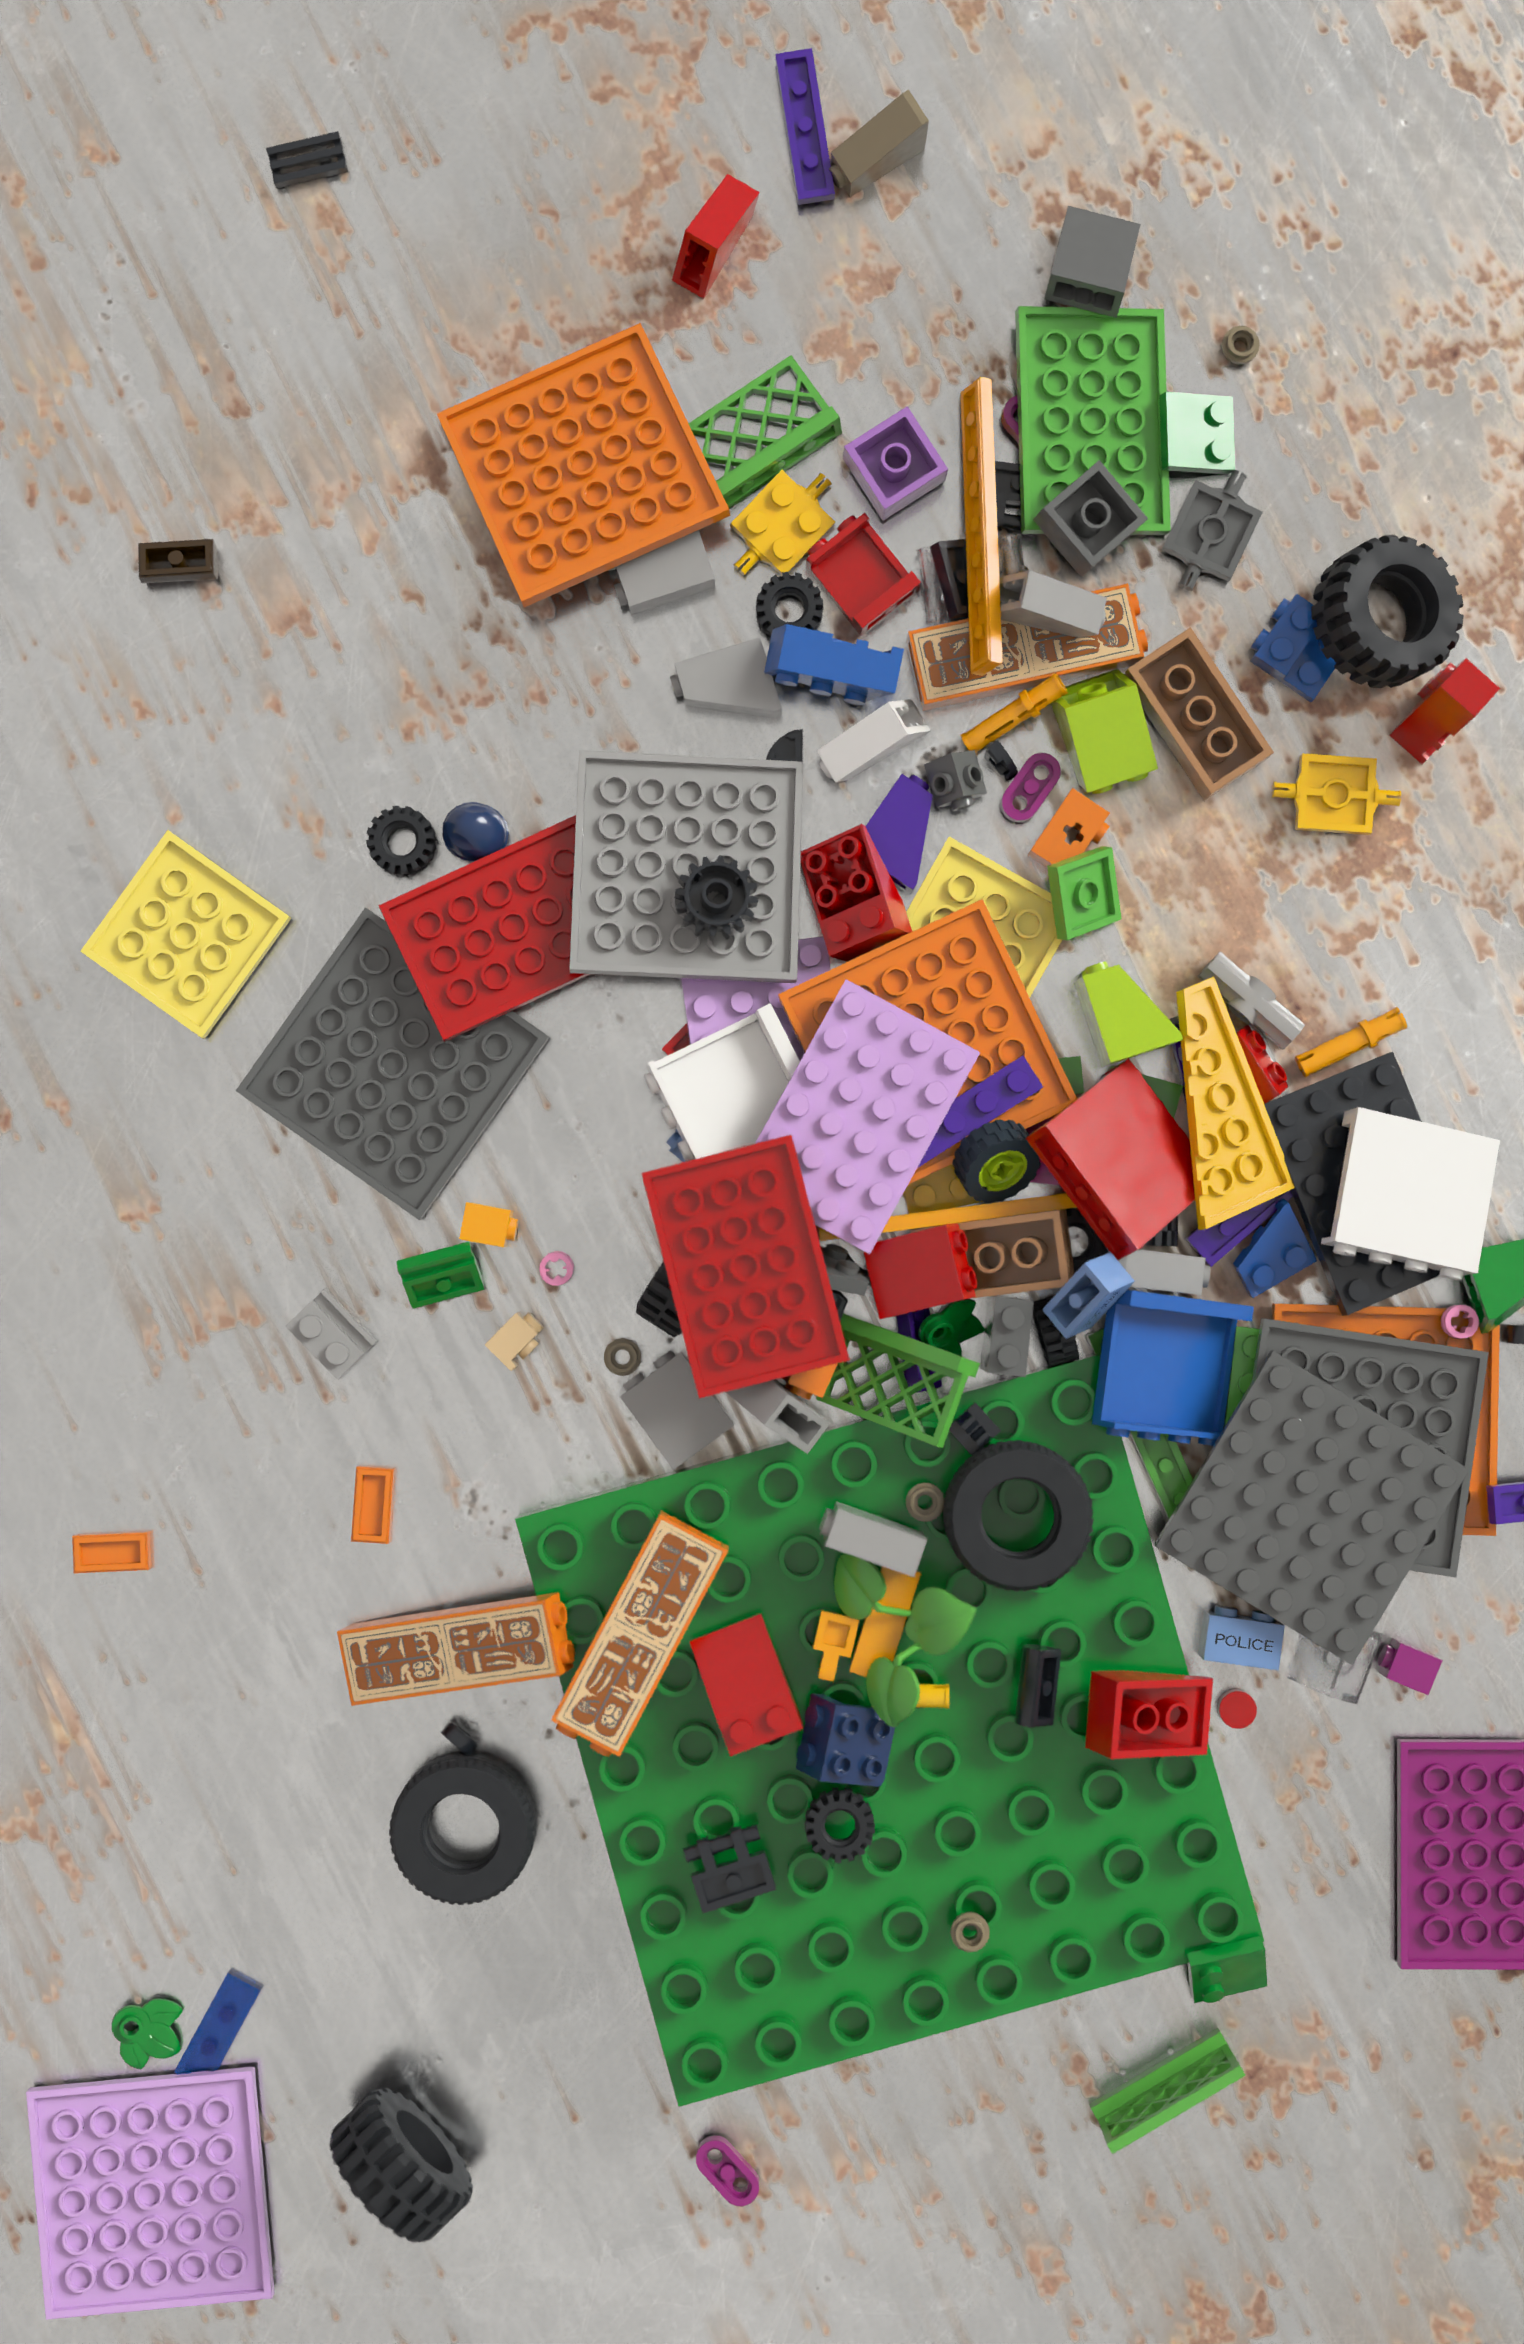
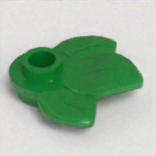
[918,1299,985,1356]
[111,1998,183,2070]

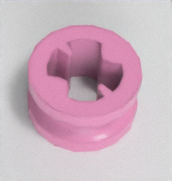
[539,1251,574,1286]
[1441,1305,1479,1339]

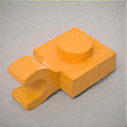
[813,1610,859,1682]

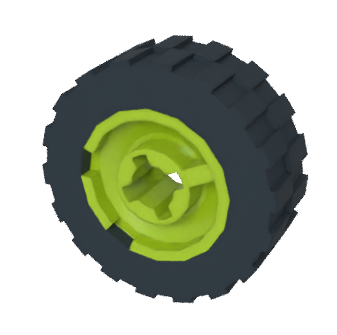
[953,1119,1041,1203]

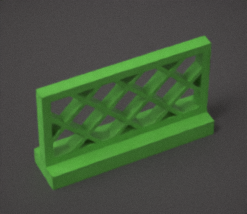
[688,355,842,508]
[816,1314,980,1448]
[1089,2028,1246,2154]

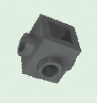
[924,750,987,811]

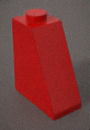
[672,174,760,299]

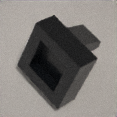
[949,1402,1001,1455]

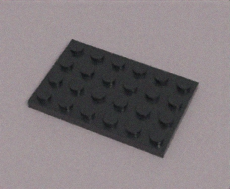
[1264,1051,1440,1316]

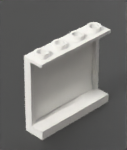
[644,1003,800,1161]
[1321,1107,1500,1280]

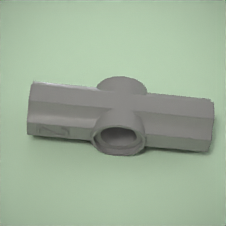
[1197,952,1305,1050]

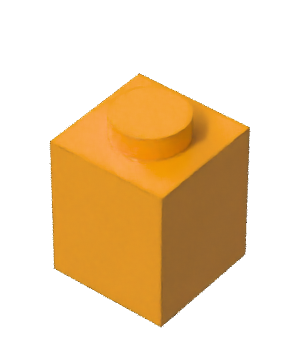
[459,1202,518,1247]

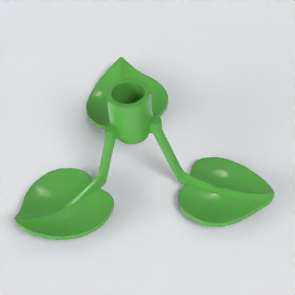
[834,1554,976,1727]

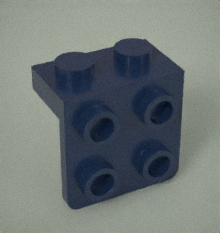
[795,1693,895,1786]

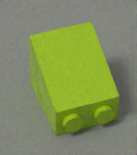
[1051,669,1158,794]
[1074,961,1183,1068]

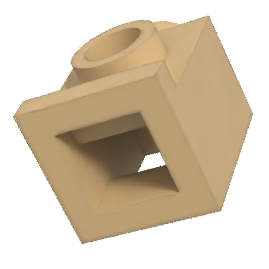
[485,1312,544,1371]

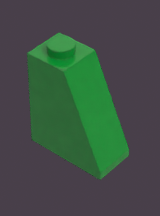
[1463,1239,1524,1334]

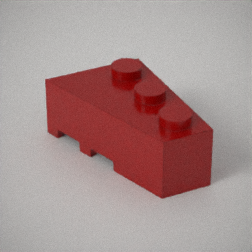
[1389,658,1501,764]

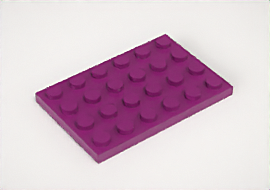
[1397,1739,1524,1970]

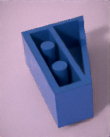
[764,624,904,705]

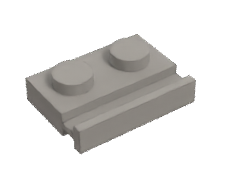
[285,1288,378,1380]

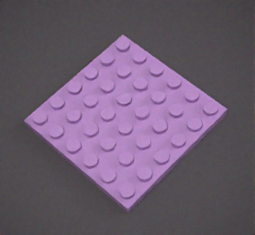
[26,2066,275,2320]

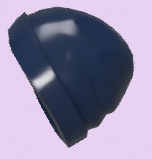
[442,802,509,862]

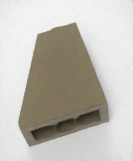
[829,89,929,197]

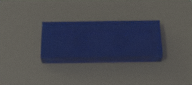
[174,1970,262,2074]

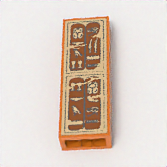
[906,583,1148,711]
[551,1511,729,1757]
[337,1592,575,1706]

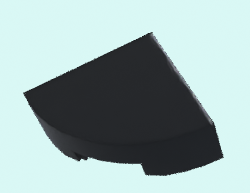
[766,729,803,762]
[984,740,1018,782]

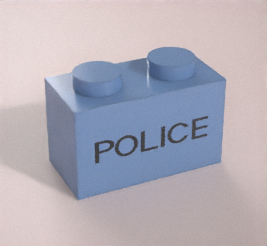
[1042,1252,1135,1339]
[1198,1605,1285,1670]

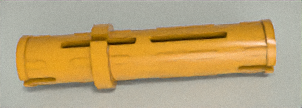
[961,673,1068,753]
[1295,1007,1407,1078]

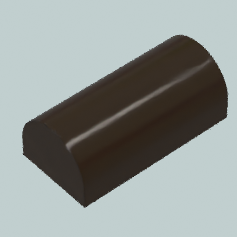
[138,539,219,584]

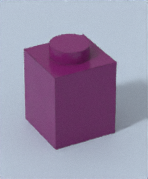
[1377,1638,1443,1695]

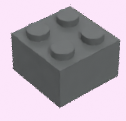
[1033,460,1148,577]

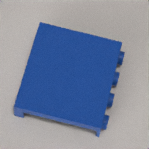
[1092,1290,1254,1446]

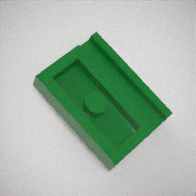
[396,1241,485,1309]

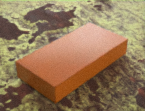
[351,1465,395,1544]
[72,1531,151,1573]

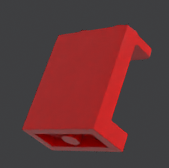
[806,513,921,636]
[863,1223,977,1320]

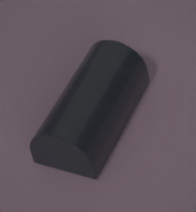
[1015,1644,1061,1728]

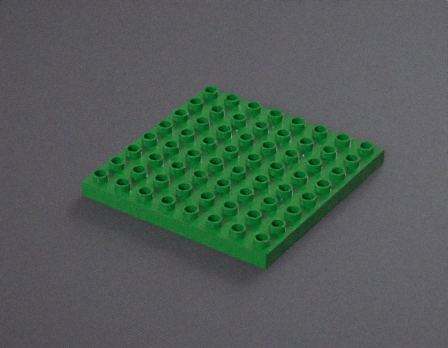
[515,1353,1264,2107]

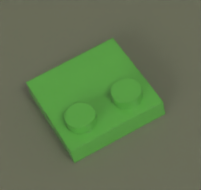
[1047,846,1122,940]

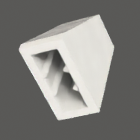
[817,699,931,783]

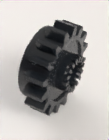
[674,855,758,941]

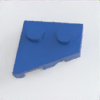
[1233,1198,1317,1298]

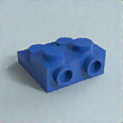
[1250,593,1336,702]

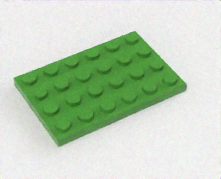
[1015,306,1171,535]

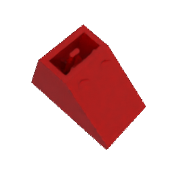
[801,824,912,962]

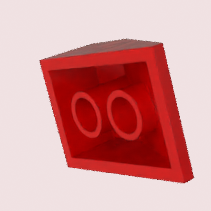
[689,1613,803,1756]
[1085,1670,1213,1759]

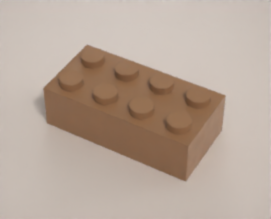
[1124,627,1274,801]
[910,1209,1075,1299]

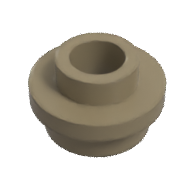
[1222,326,1260,364]
[604,1338,641,1376]
[906,1483,944,1522]
[951,1912,989,1952]

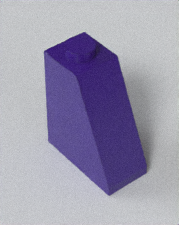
[865,774,933,894]

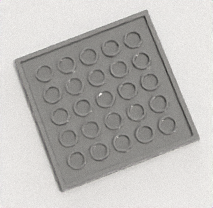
[570,750,803,983]

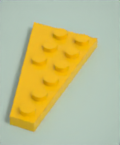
[1176,977,1295,1230]

